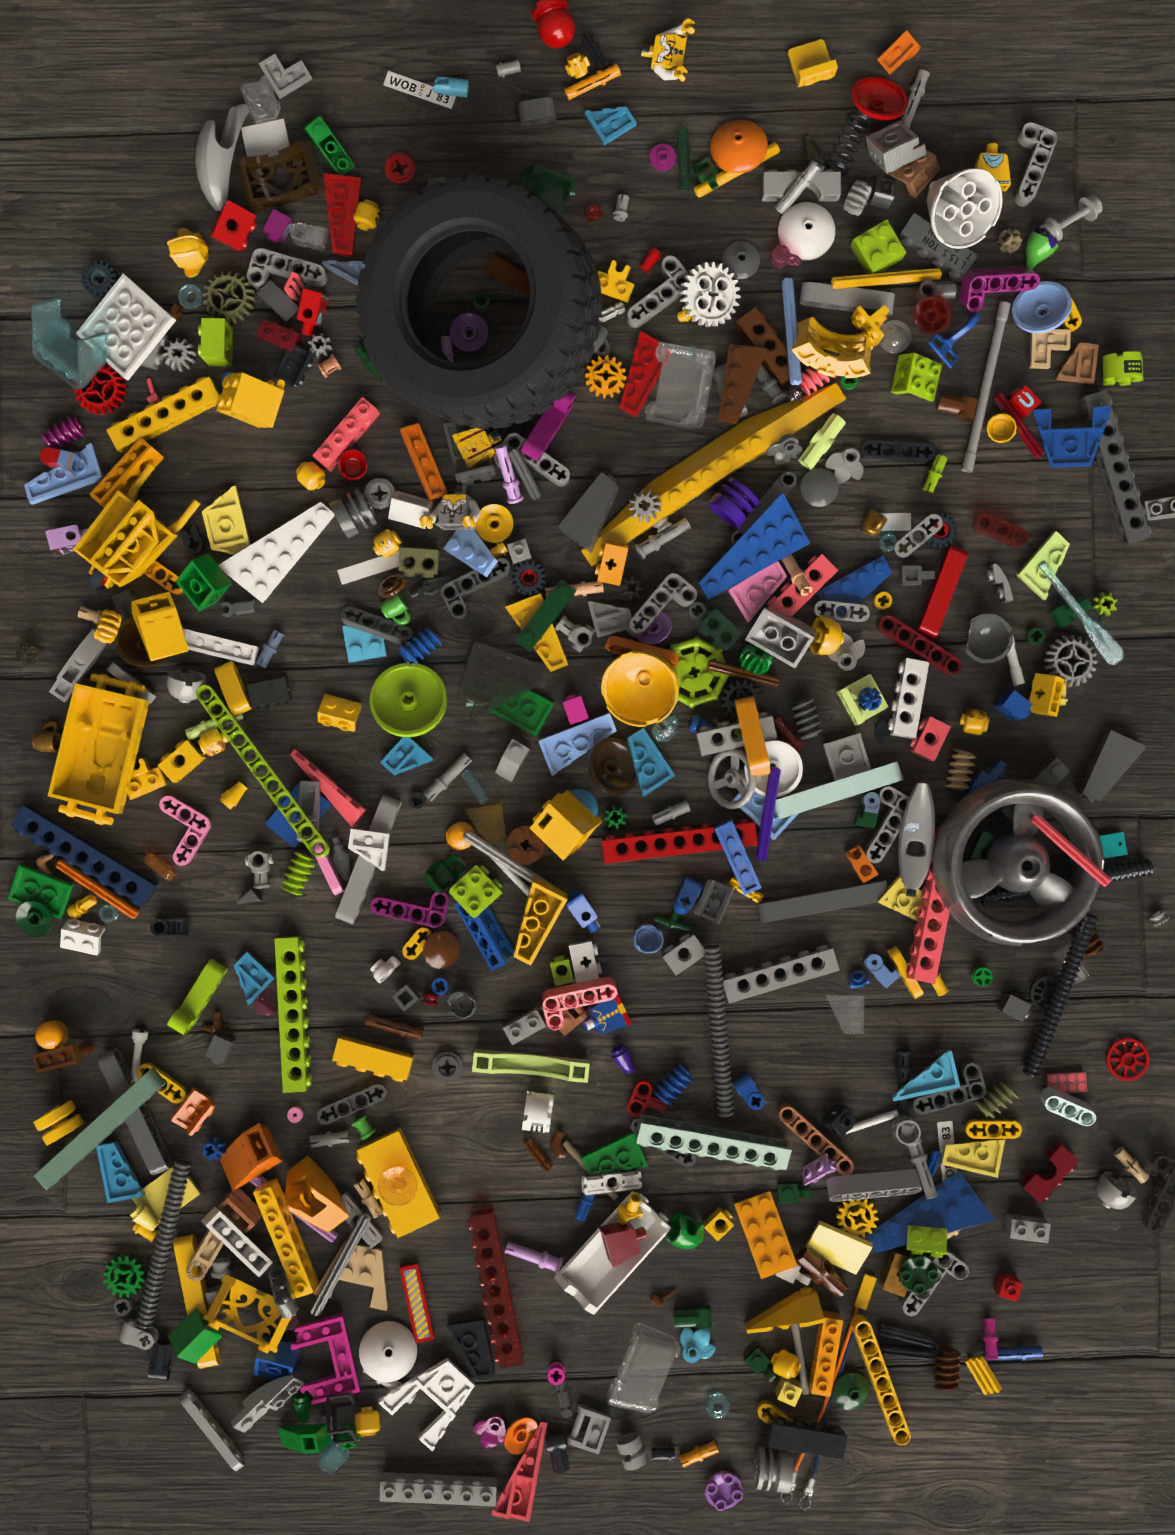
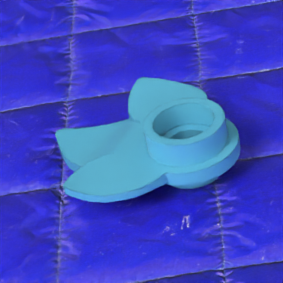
[680,1327,716,1363]

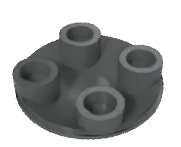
[800,469,839,507]

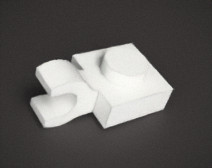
[775,1263,811,1286]

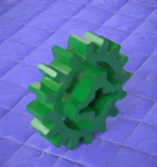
[103,1254,147,1298]

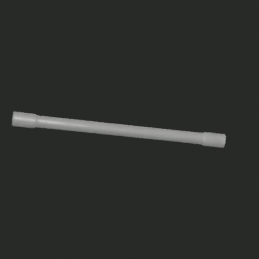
[961,302,1011,473]

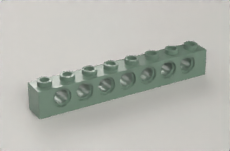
[635,1114,792,1170]

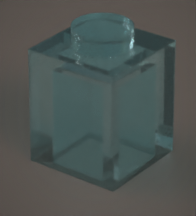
[317,1442,350,1475]

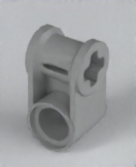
[119,1318,159,1350]

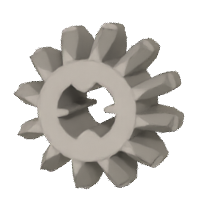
[844,180,872,216]
[162,338,197,372]
[629,489,662,523]

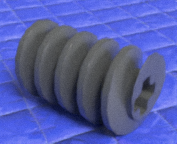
[792,698,823,740]

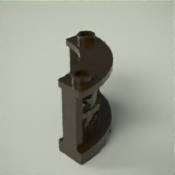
[235,141,324,212]

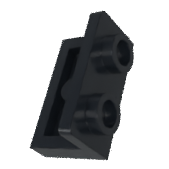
[272,345,314,388]

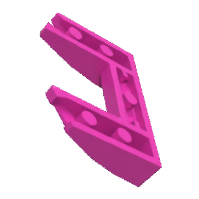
[291,1312,360,1405]

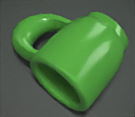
[380,593,411,625]

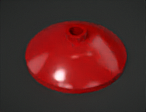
[851,77,908,120]

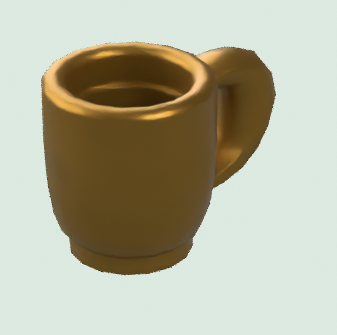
[861,509,888,538]
[32,721,61,752]

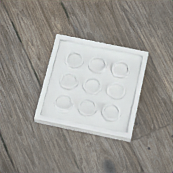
[76,274,176,380]

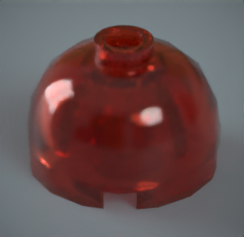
[913,294,953,335]

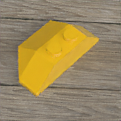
[89,500,159,574]

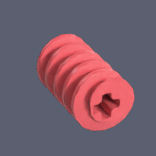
[799,367,836,396]

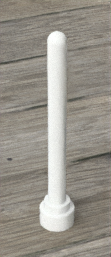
[131,1029,148,1083]

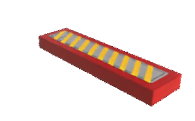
[399,1262,435,1343]

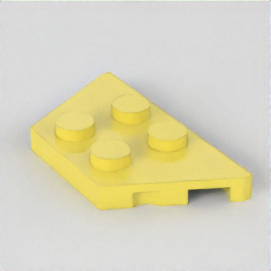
[202,486,251,555]

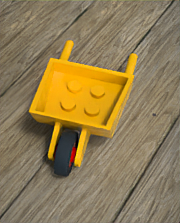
[73,463,201,592]

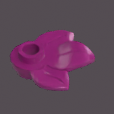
[473,1414,507,1449]

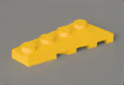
[505,593,568,672]

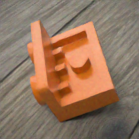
[170,1087,215,1136]

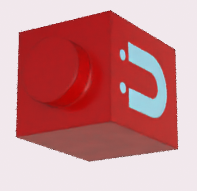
[1009,385,1041,419]

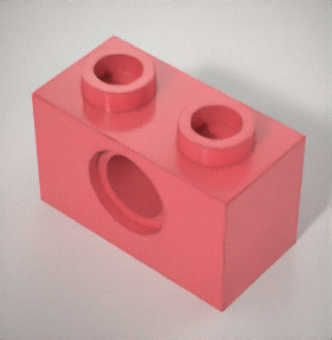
[910,717,951,761]

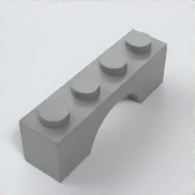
[762,169,841,201]

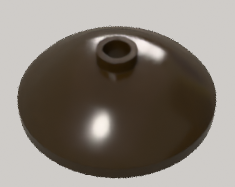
[115,617,170,668]
[588,738,638,795]

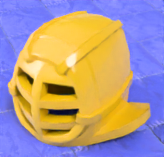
[167,228,209,278]

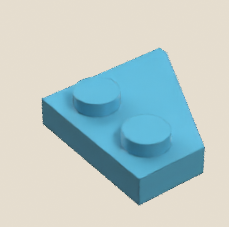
[342,626,387,663]

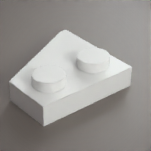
[348,829,390,871]

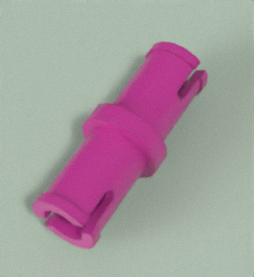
[983,1319,999,1360]

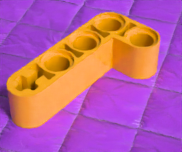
[734,696,770,776]

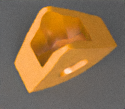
[286,1156,349,1232]

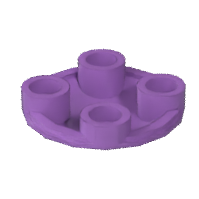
[705,1471,743,1511]

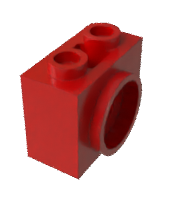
[209,200,257,251]

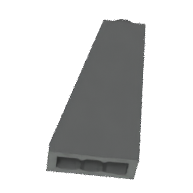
[558,472,619,554]
[1077,730,1146,803]

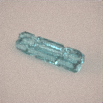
[461,769,489,804]

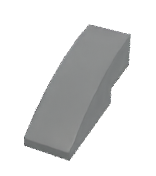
[297,781,320,842]

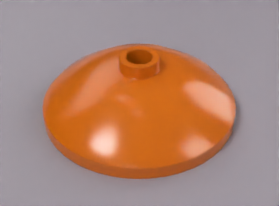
[710,120,768,173]

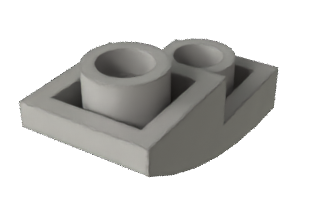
[986,564,1013,603]

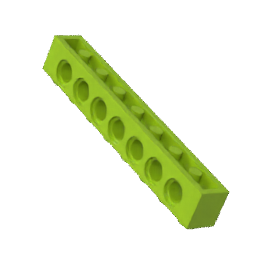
[275,936,312,1093]

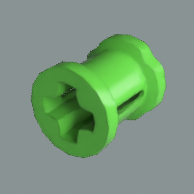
[351,1114,376,1140]

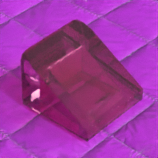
[255,997,278,1016]

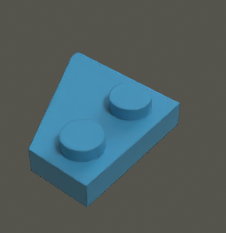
[585,107,637,146]
[380,737,433,775]
[234,951,276,1005]

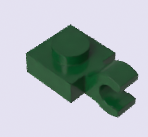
[691,157,719,190]
[777,1182,812,1204]
[743,1346,777,1382]

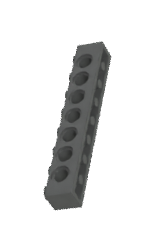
[1079,390,1151,546]

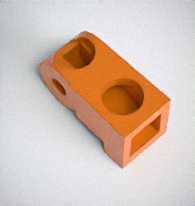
[845,845,878,884]

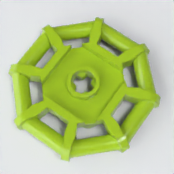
[669,636,730,708]

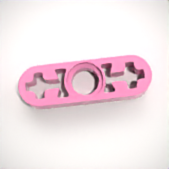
[315,843,345,896]

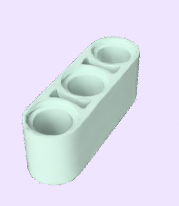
[1040,1087,1096,1126]

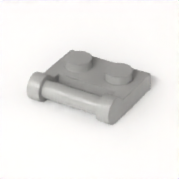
[566,1404,611,1455]

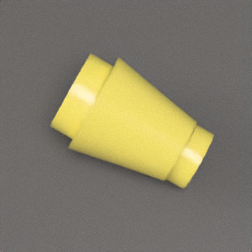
[130,1203,159,1231]

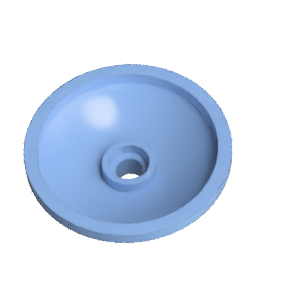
[1012,281,1072,333]

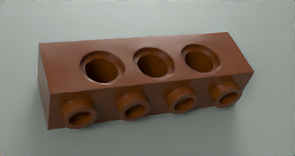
[735,307,790,387]

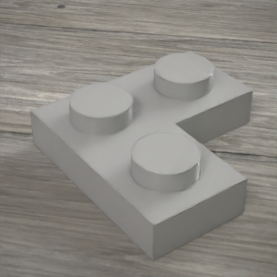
[259,54,312,99]

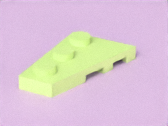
[1016,531,1070,600]

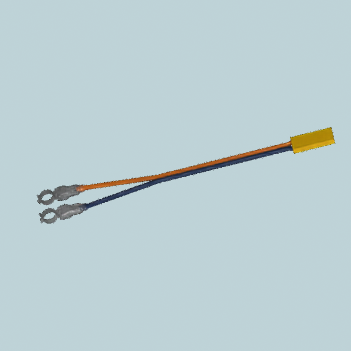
[780,1273,877,1509]

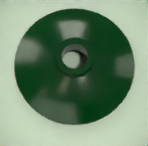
[16,900,53,937]
[833,1372,870,1410]

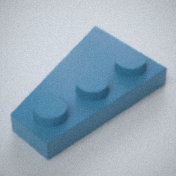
[627,728,675,797]

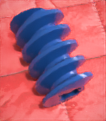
[399,628,442,667]
[652,1062,693,1105]

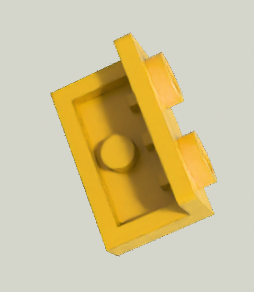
[318,694,362,732]

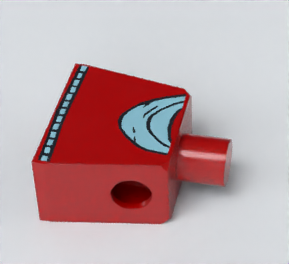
[297,288,329,337]

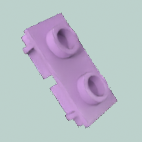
[802,1153,838,1185]

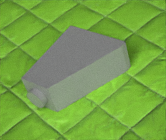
[495,739,531,782]

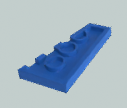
[815,556,892,622]

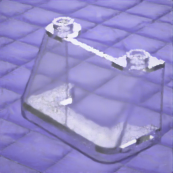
[646,342,715,429]
[607,1322,681,1414]

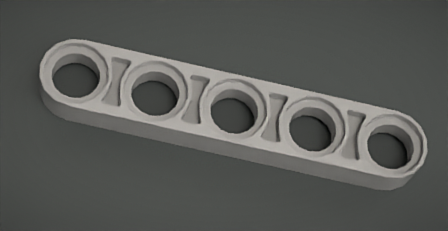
[180,1390,246,1471]

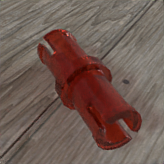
[774,717,805,752]

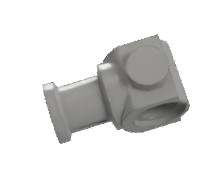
[555,615,595,653]
[245,850,274,889]

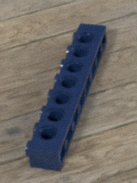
[11,805,159,906]

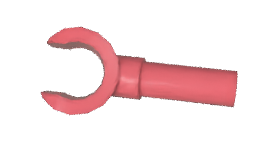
[146,378,161,404]

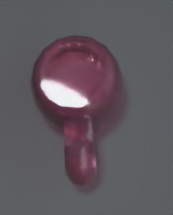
[769,245,802,270]

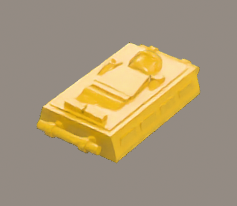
[48,674,150,825]

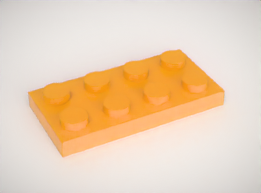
[734,1191,797,1279]

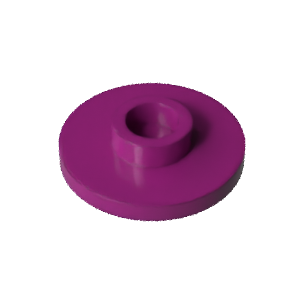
[649,144,676,171]

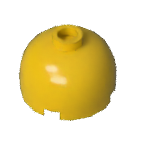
[809,616,844,655]

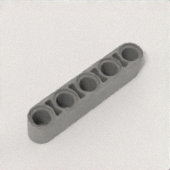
[799,282,895,316]
[826,1169,922,1202]

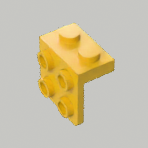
[788,39,838,88]

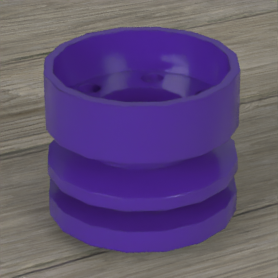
[708,477,760,529]

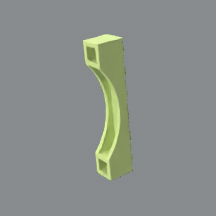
[472,1049,590,1083]

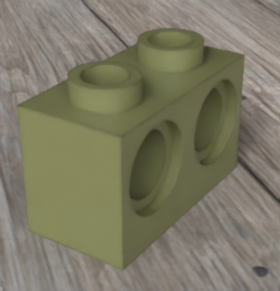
[399,547,440,578]

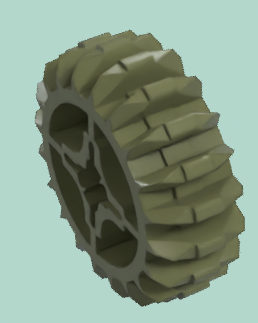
[203,271,255,324]

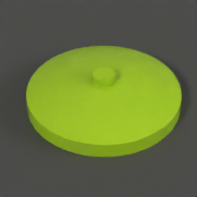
[369,663,447,737]

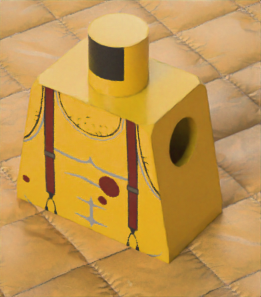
[452,428,502,470]

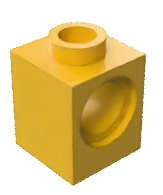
[703,1207,734,1241]

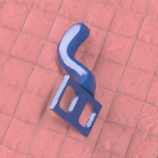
[929,311,981,369]

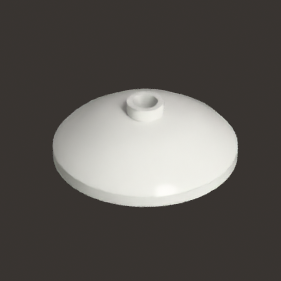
[778,202,835,260]
[744,740,803,797]
[359,1321,417,1382]

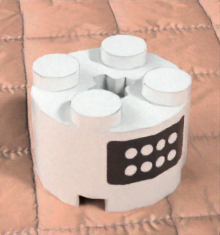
[522,1091,554,1133]

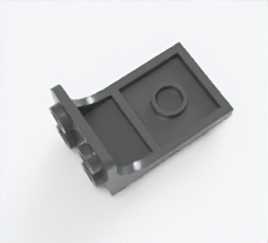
[443,422,495,486]

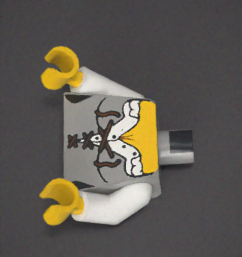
[419,485,481,530]

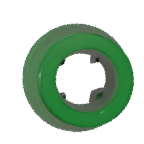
[292,1391,311,1423]

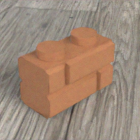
[217,1188,262,1234]

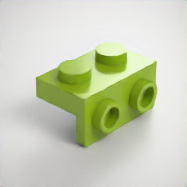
[907,1225,948,1258]

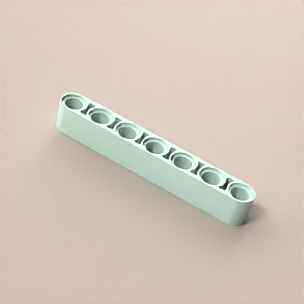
[775,762,904,819]

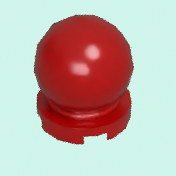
[530,0,575,49]

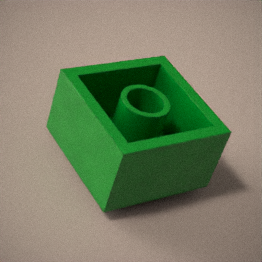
[175,554,232,612]

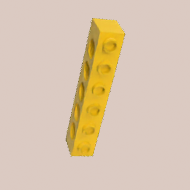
[107,377,220,454]
[253,1178,320,1298]

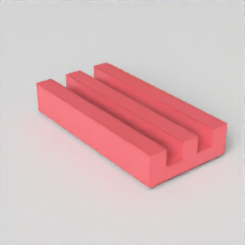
[284,272,305,303]

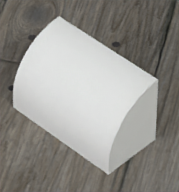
[388,491,433,529]

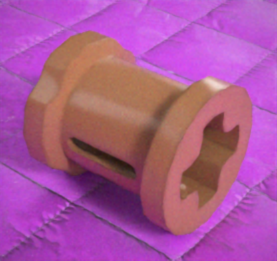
[317,354,342,378]

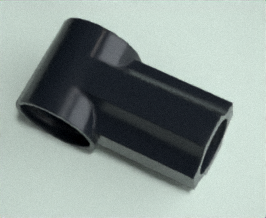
[148,1339,172,1381]
[545,1431,570,1474]

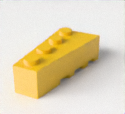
[514,876,567,966]

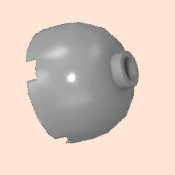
[167,669,206,703]
[1096,1171,1137,1209]

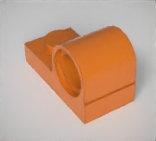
[877,30,921,75]

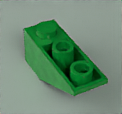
[302,116,355,176]
[278,1423,332,1454]

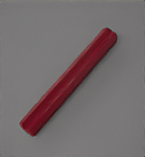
[993,392,1045,459]

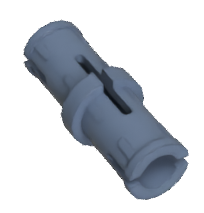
[255,629,284,668]

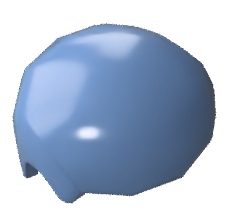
[632,924,664,954]

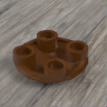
[423,931,460,969]

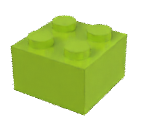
[850,220,906,274]
[198,318,233,367]

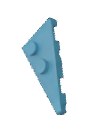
[892,1050,960,1101]

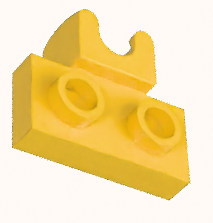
[598,260,635,303]
[128,758,167,800]

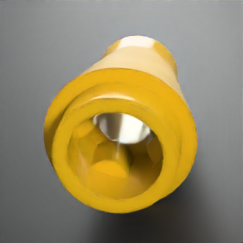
[219,781,247,810]

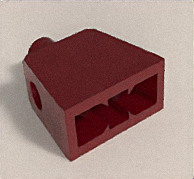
[599,1221,647,1268]

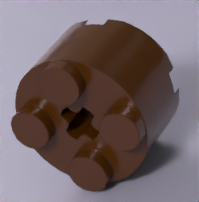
[506,825,546,864]

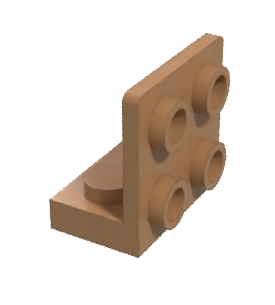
[883,145,940,198]

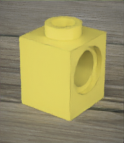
[775,1377,803,1407]

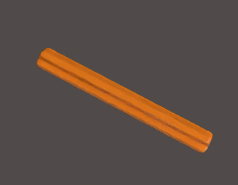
[56,859,140,919]

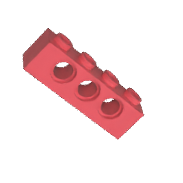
[312,397,380,472]
[766,554,838,617]

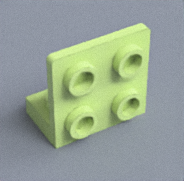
[837,674,888,725]

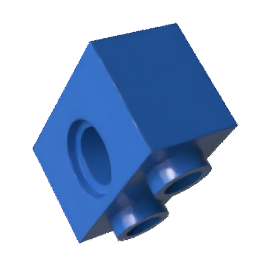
[993,690,1033,721]

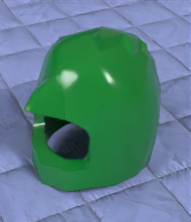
[666,1212,704,1249]

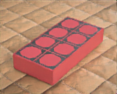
[1046,1071,1087,1093]

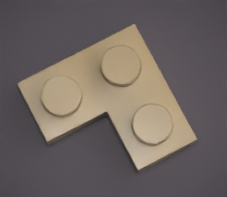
[1029,329,1071,369]

